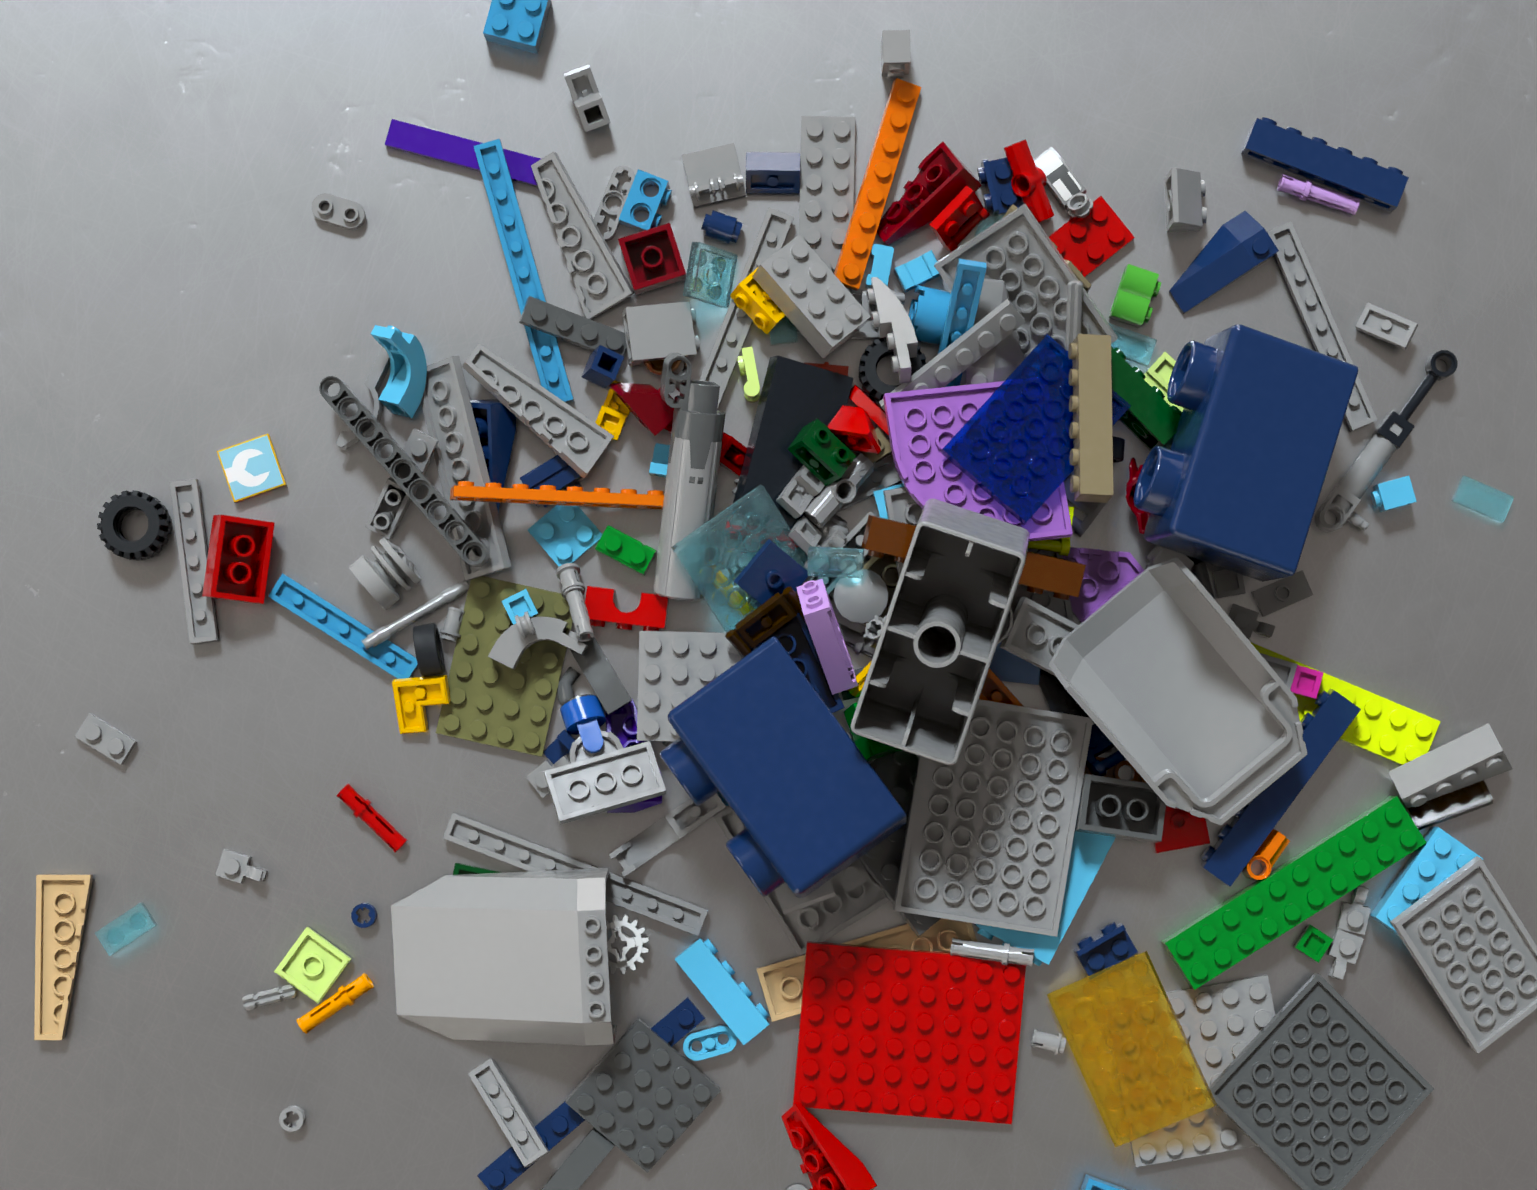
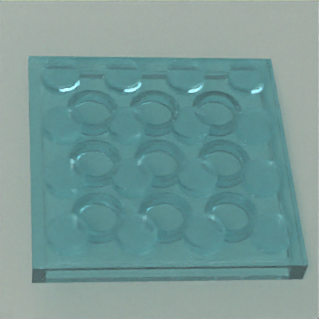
[671,484,810,633]

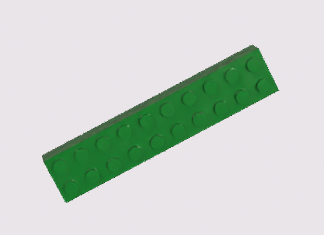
[1161,796,1427,990]

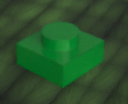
[1294,924,1333,963]

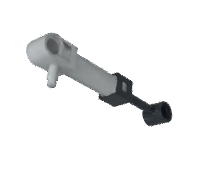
[1315,350,1458,532]

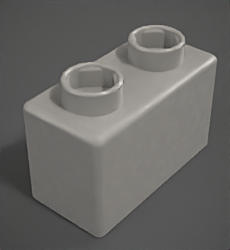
[850,499,1030,765]

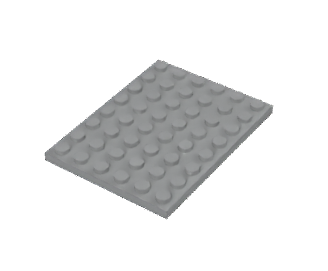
[893,699,1093,937]

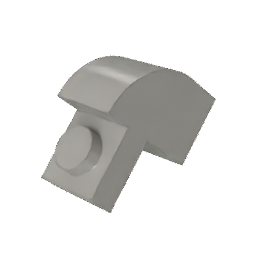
[564,64,611,132]

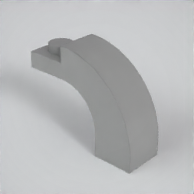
[488,617,588,670]

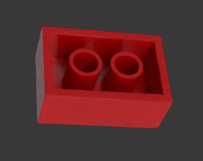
[202,515,275,604]

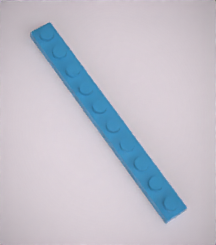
[474,139,574,403]

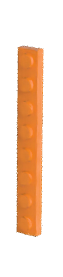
[834,78,921,291]
[450,481,664,510]

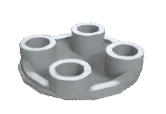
[833,568,888,624]

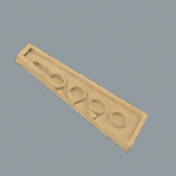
[34,874,93,1040]

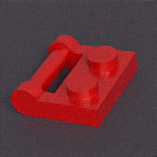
[929,185,990,253]

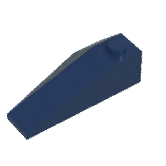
[1169,211,1279,314]

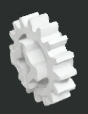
[606,914,649,974]

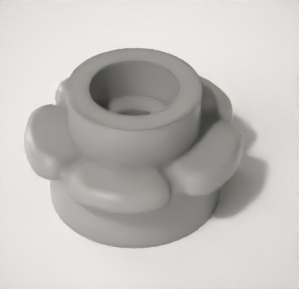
[1067,193,1093,218]

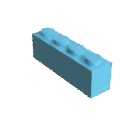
[675,937,770,1045]

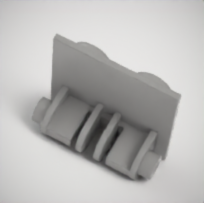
[682,143,746,207]

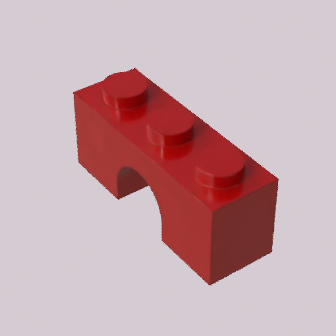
[585,586,669,631]

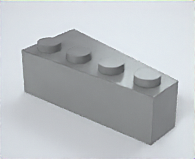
[1389,723,1513,808]

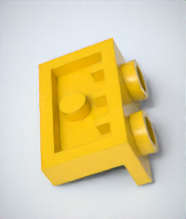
[730,268,786,334]

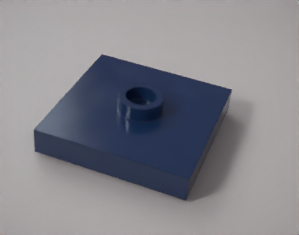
[734,539,810,605]

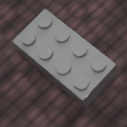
[752,234,871,359]

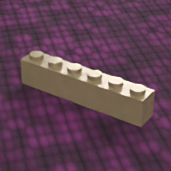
[1068,334,1114,503]

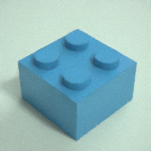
[483,0,552,54]

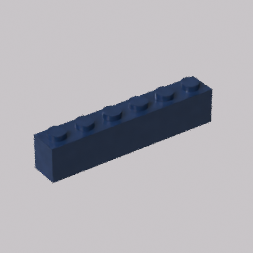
[1241,117,1409,212]

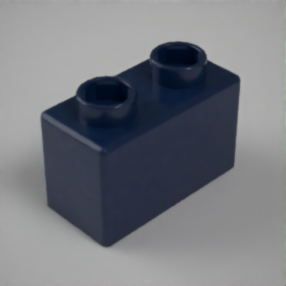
[1134,324,1358,582]
[660,636,906,898]

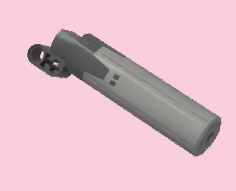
[653,353,726,601]

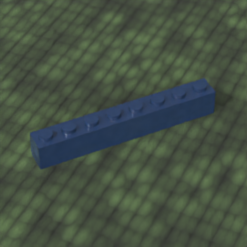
[1201,689,1361,887]

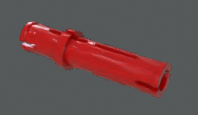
[336,783,407,853]

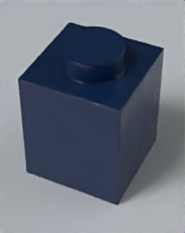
[581,345,624,389]

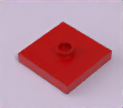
[1154,805,1210,853]

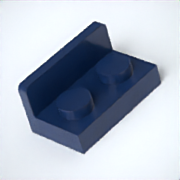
[977,157,1024,217]
[1073,922,1138,979]

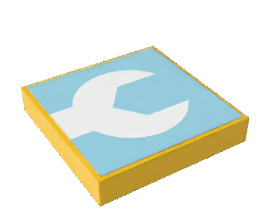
[217,434,287,503]

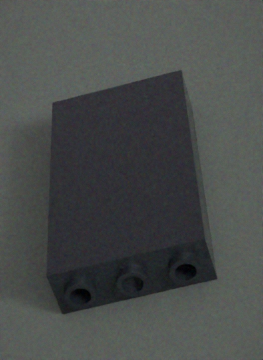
[730,356,854,532]

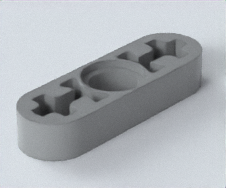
[594,166,635,242]

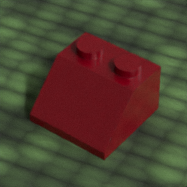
[609,382,674,436]

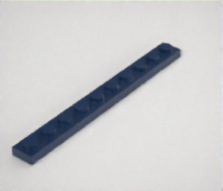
[477,997,705,1190]

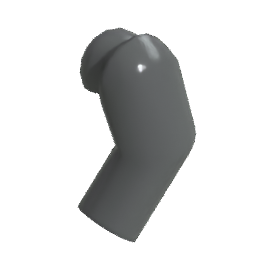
[557,667,581,705]

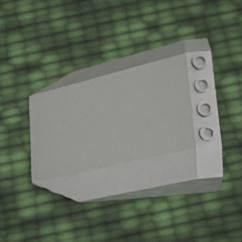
[1048,558,1307,825]
[391,868,617,1046]

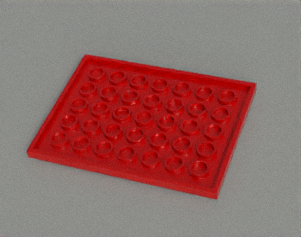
[793,941,1026,1124]

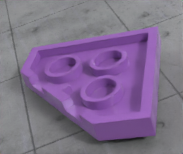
[1062,547,1144,623]

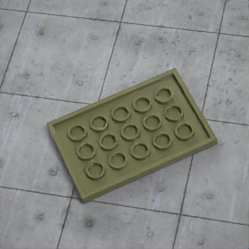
[436,576,573,757]

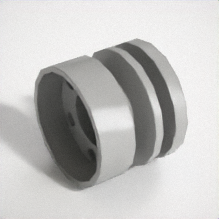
[349,537,422,610]

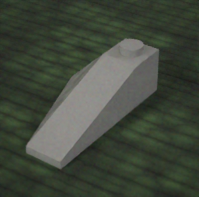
[966,279,1026,385]

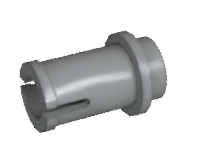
[440,607,465,643]
[1031,1030,1067,1055]

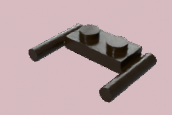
[725,586,806,658]

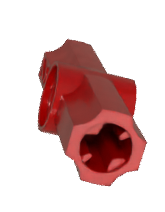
[1004,139,1054,222]

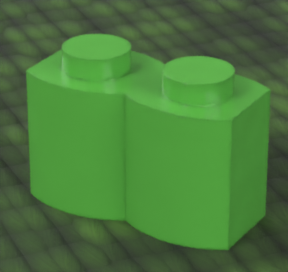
[1109,264,1161,328]

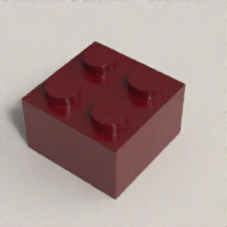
[618,223,687,295]

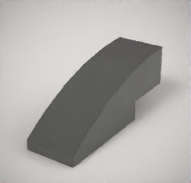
[570,634,633,715]

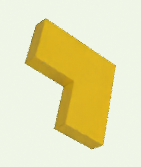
[392,675,451,734]

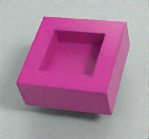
[1290,665,1324,699]

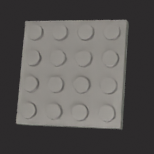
[637,631,743,742]

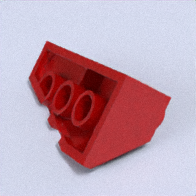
[781,1102,877,1190]

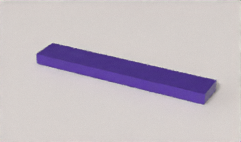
[385,119,541,187]

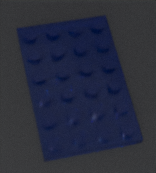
[940,334,1131,525]

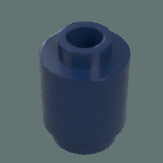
[701,210,743,244]

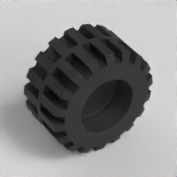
[859,337,926,404]
[97,490,172,561]

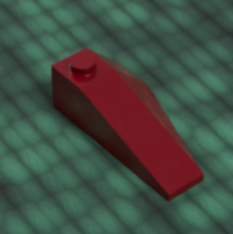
[877,141,982,245]

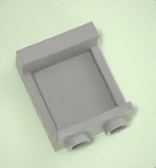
[622,301,700,366]

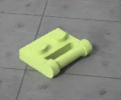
[737,347,760,403]

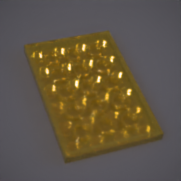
[1047,951,1217,1147]

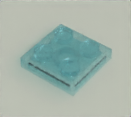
[683,242,738,308]

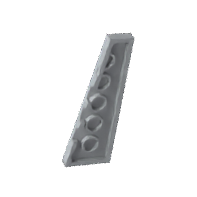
[531,152,635,320]
[462,343,614,478]

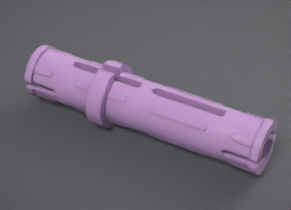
[1277,174,1360,215]

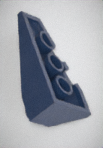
[470,399,516,511]

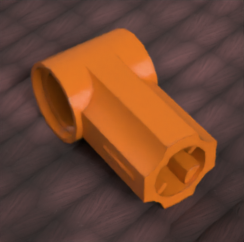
[1242,829,1290,880]

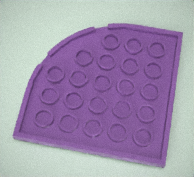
[883,377,1073,542]

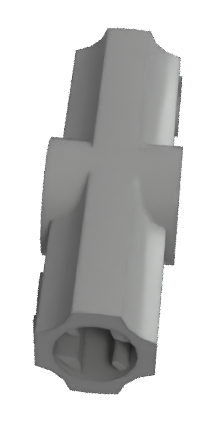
[804,453,875,528]

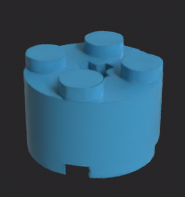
[908,285,951,345]

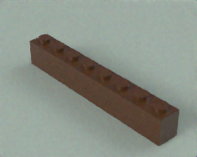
[861,515,1086,601]

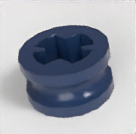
[351,903,377,928]

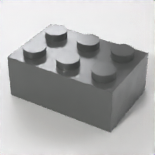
[1075,774,1166,843]

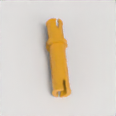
[296,973,374,1034]

